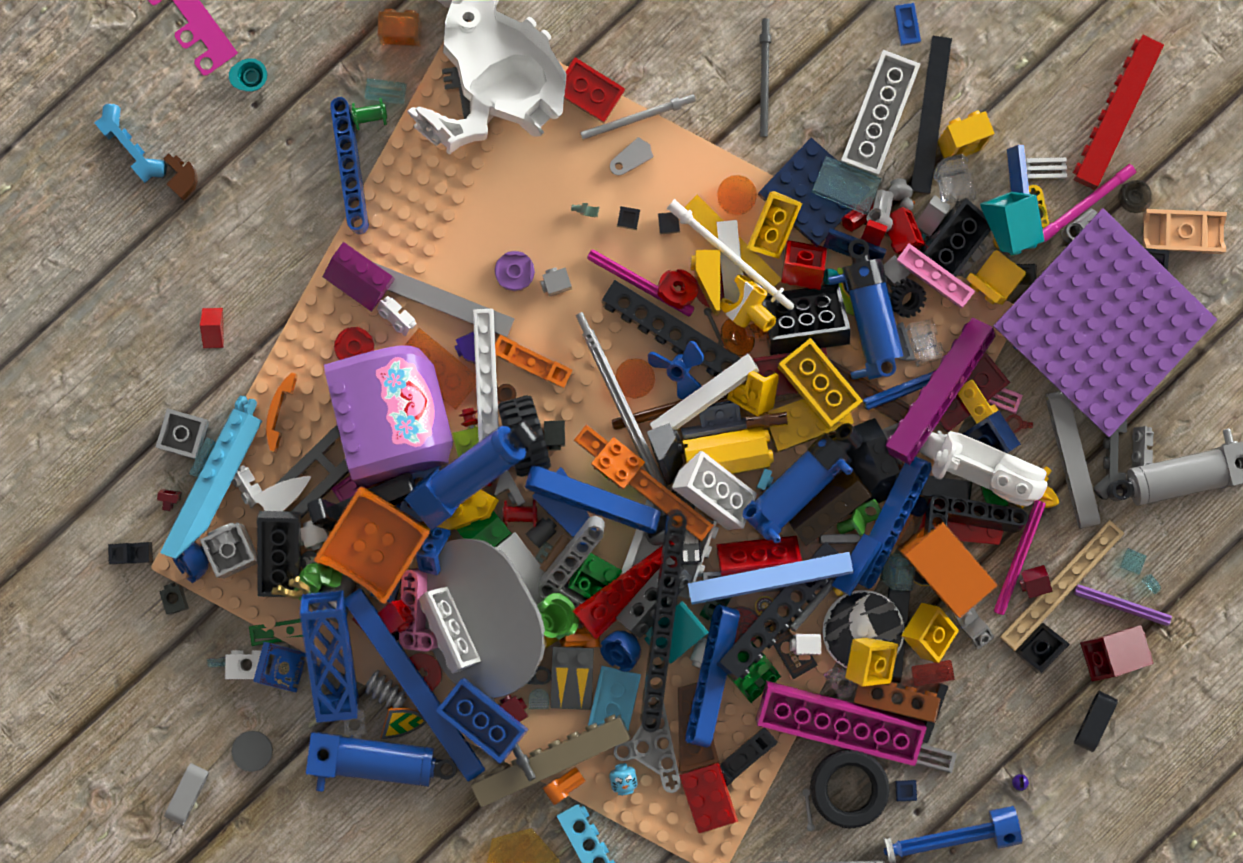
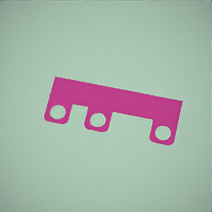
[148,0,238,76]

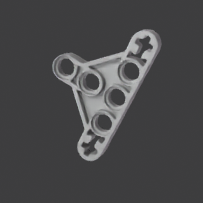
[614,697,681,793]

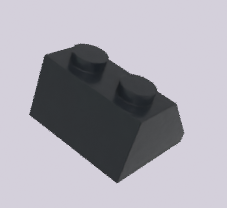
[647,423,684,485]

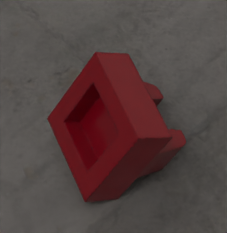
[157,489,182,512]

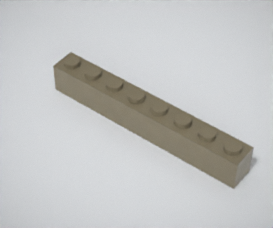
[471,714,631,808]

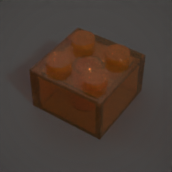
[377,9,422,46]

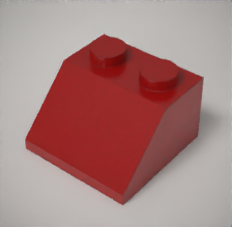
[781,240,827,290]

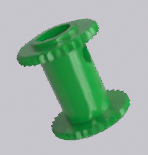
[351,98,388,130]

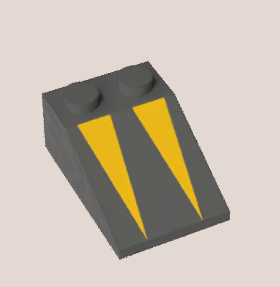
[551,647,594,710]

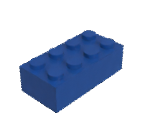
[436,678,529,763]

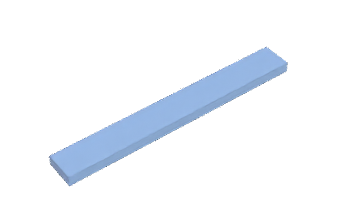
[688,552,853,605]

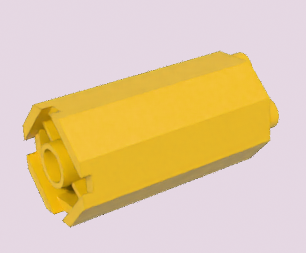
[682,427,774,474]

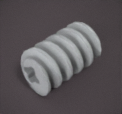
[364,670,409,709]

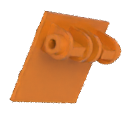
[591,437,645,490]

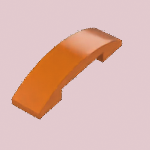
[495,335,572,388]
[266,373,298,453]

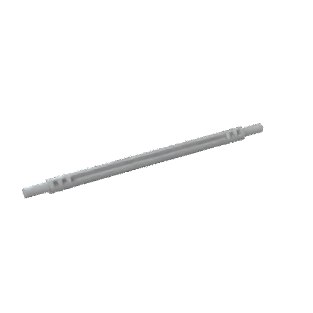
[575,312,668,489]

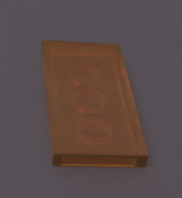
[404,328,476,410]

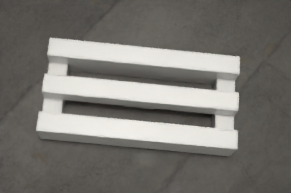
[1026,158,1067,179]

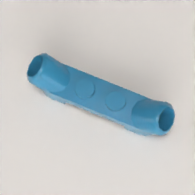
[94,104,167,183]

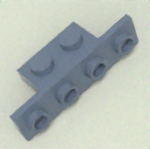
[681,401,752,440]

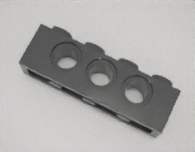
[616,557,693,639]

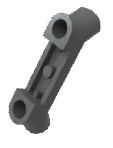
[1094,419,1127,500]

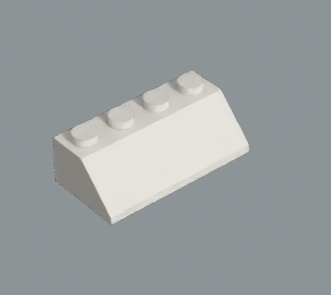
[672,451,757,530]
[418,587,481,674]

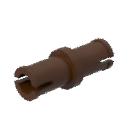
[746,411,788,429]

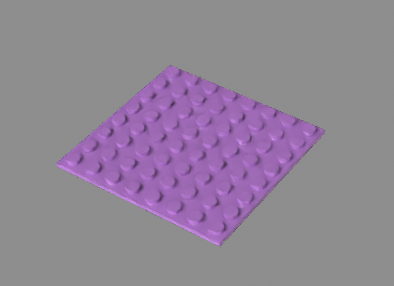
[993,208,1218,437]

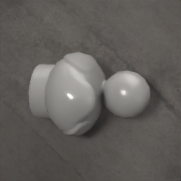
[888,178,915,210]

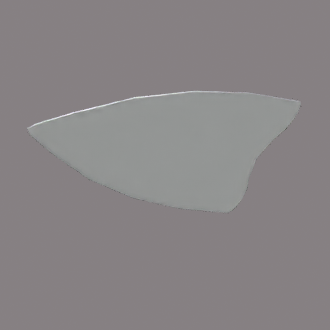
[254,476,311,511]

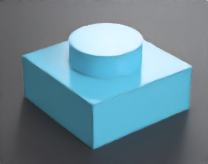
[756,468,774,491]

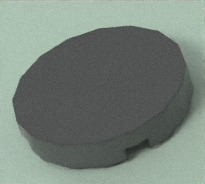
[231,731,273,772]

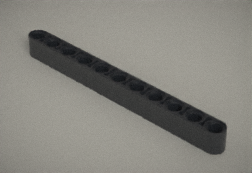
[640,509,687,732]

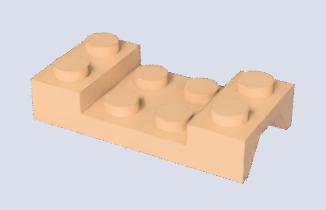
[1143,209,1227,254]

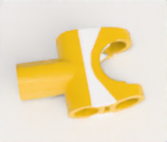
[720,274,776,332]

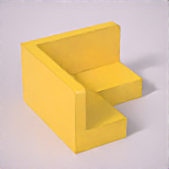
[727,371,779,417]

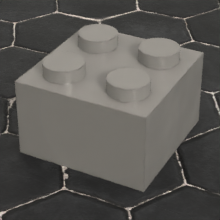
[156,408,210,460]

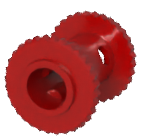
[503,500,538,528]

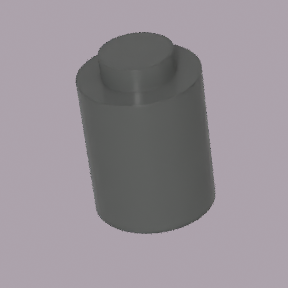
[525,517,557,548]

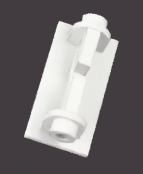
[377,296,417,336]
[232,465,262,508]

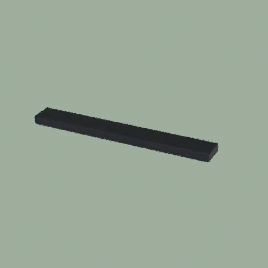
[911,35,952,195]

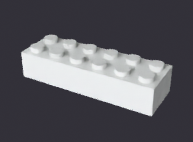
[840,50,920,179]

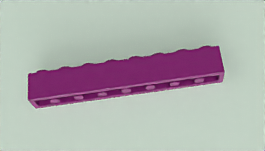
[886,317,996,465]

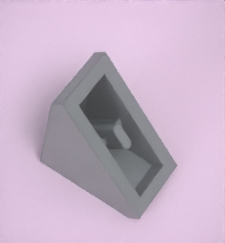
[916,195,951,238]

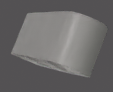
[164,763,210,826]

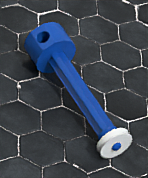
[883,806,1022,863]

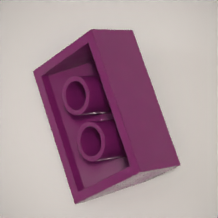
[322,242,395,312]

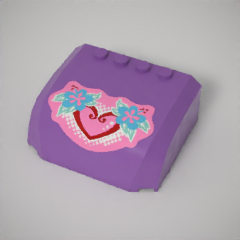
[324,345,453,487]

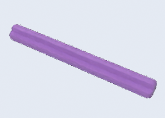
[1074,585,1172,626]

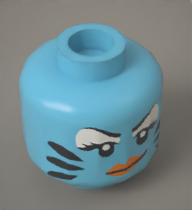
[609,763,638,795]

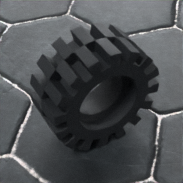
[889,278,927,318]

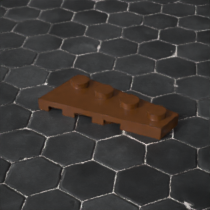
[678,683,719,773]

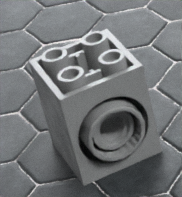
[200,523,257,579]

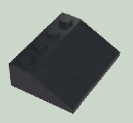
[761,283,851,356]

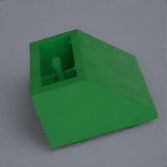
[568,553,622,599]
[727,642,782,703]

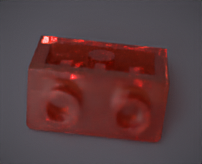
[910,660,955,687]

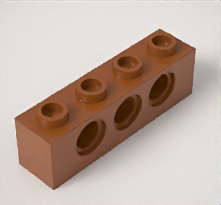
[854,682,941,723]

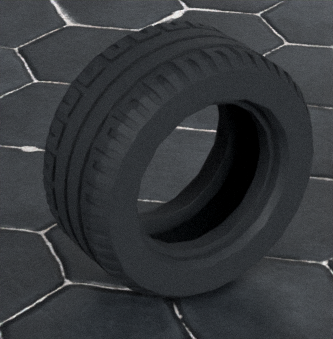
[810,749,890,829]

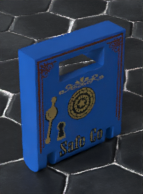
[253,642,306,693]

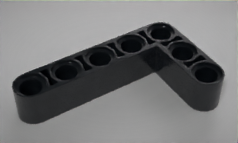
[306,473,416,531]
[924,495,1028,536]

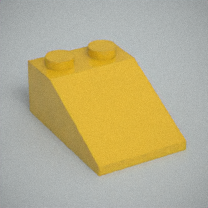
[691,250,720,316]

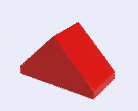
[200,308,224,349]

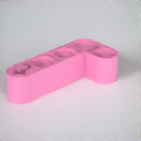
[399,568,438,651]

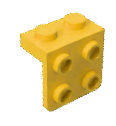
[966,250,1026,305]

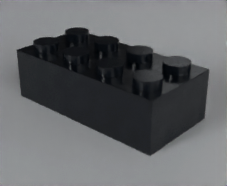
[257,511,301,597]

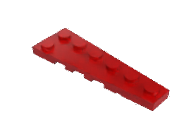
[572,540,677,639]

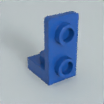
[416,527,451,576]

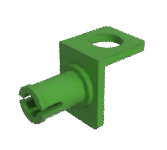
[837,499,882,536]

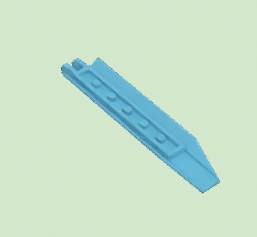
[160,395,262,559]

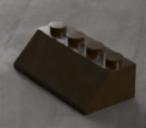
[789,465,872,546]

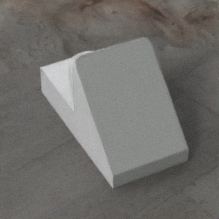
[494,470,526,506]

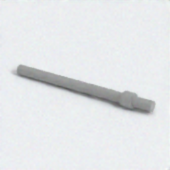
[580,94,696,140]

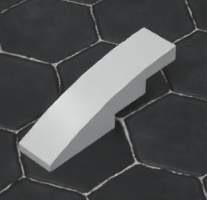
[717,220,743,303]

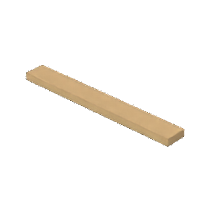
[1000,520,1125,652]

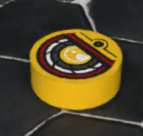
[755,596,773,615]

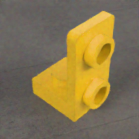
[958,380,999,424]

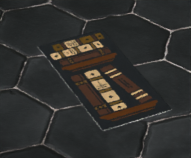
[765,616,818,679]

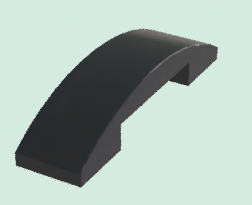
[720,727,778,786]

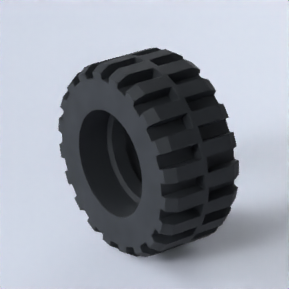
[498,395,551,477]

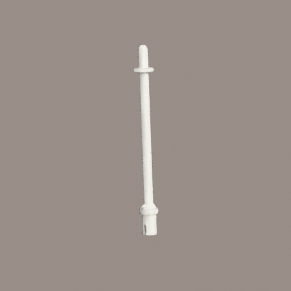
[667,199,794,310]

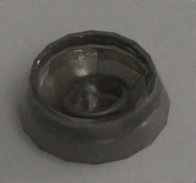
[1118,180,1153,213]

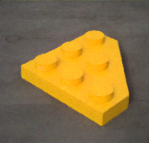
[422,490,499,530]

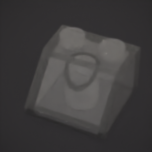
[905,319,944,367]

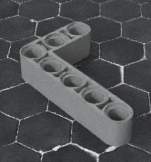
[538,516,605,608]

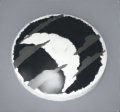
[823,590,905,668]

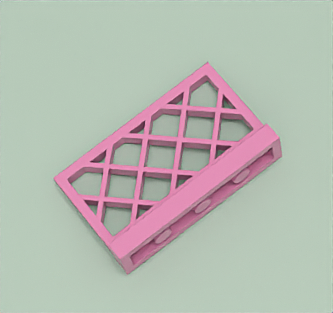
[896,244,975,308]

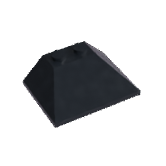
[829,418,900,515]

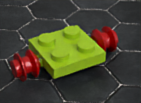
[452,407,495,489]

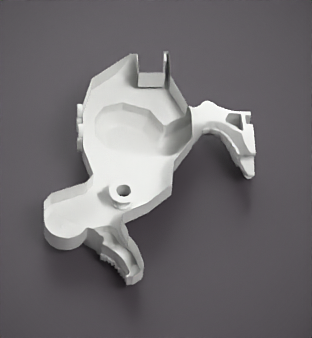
[407,0,567,155]

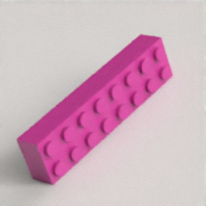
[756,681,927,766]

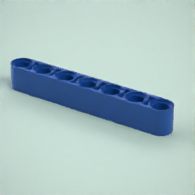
[330,97,369,234]
[858,456,932,589]
[525,466,661,533]
[686,605,740,747]

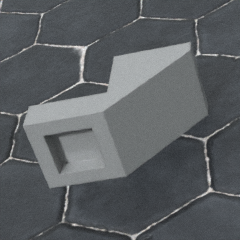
[952,607,994,649]

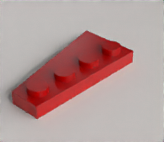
[917,499,1004,545]

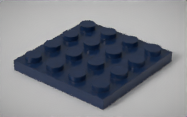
[758,137,871,247]

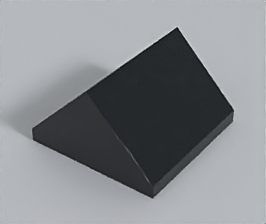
[1015,623,1070,674]

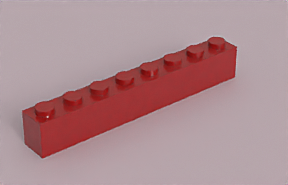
[1072,35,1164,190]

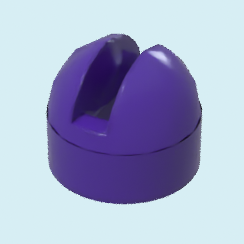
[1012,774,1029,791]

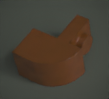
[163,153,198,201]

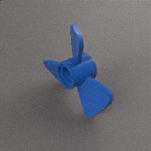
[648,341,704,399]

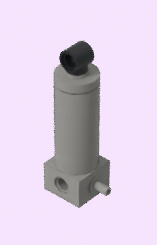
[1107,428,1243,506]

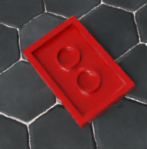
[564,57,626,123]
[679,762,738,834]

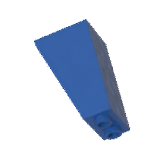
[532,467,597,545]

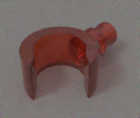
[1005,414,1033,433]

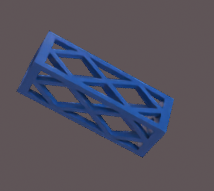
[300,590,359,723]

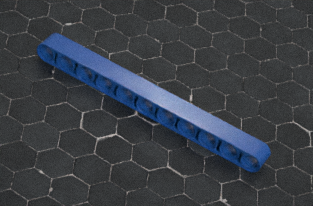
[345,588,486,782]

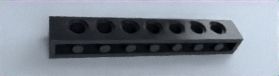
[602,280,741,377]
[717,542,839,681]

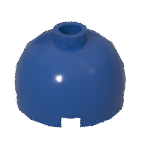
[172,542,209,583]
[600,631,641,672]

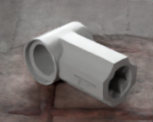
[867,189,894,232]
[1061,208,1097,243]

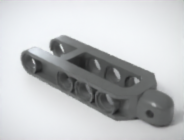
[256,425,349,523]

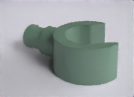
[571,203,600,218]

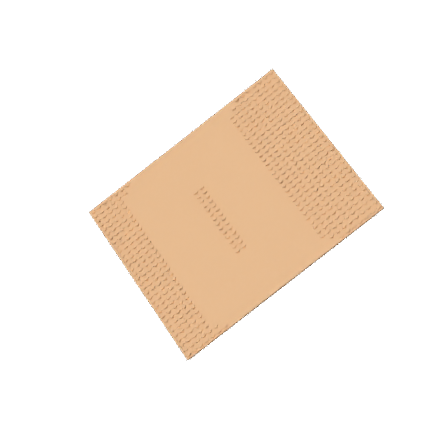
[151,20,1013,863]

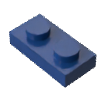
[894,3,921,46]

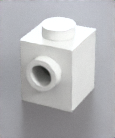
[301,521,329,551]

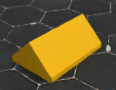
[747,191,802,259]

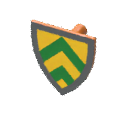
[380,706,427,739]

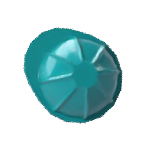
[229,58,267,92]

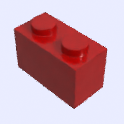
[886,207,925,255]

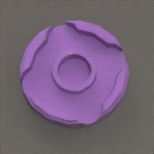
[495,251,535,291]

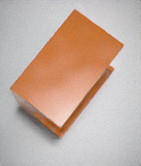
[314,485,430,604]
[898,522,998,618]

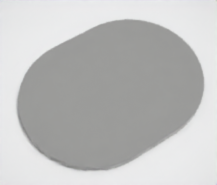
[413,539,545,698]

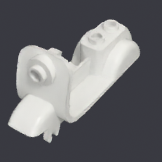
[919,431,1048,506]

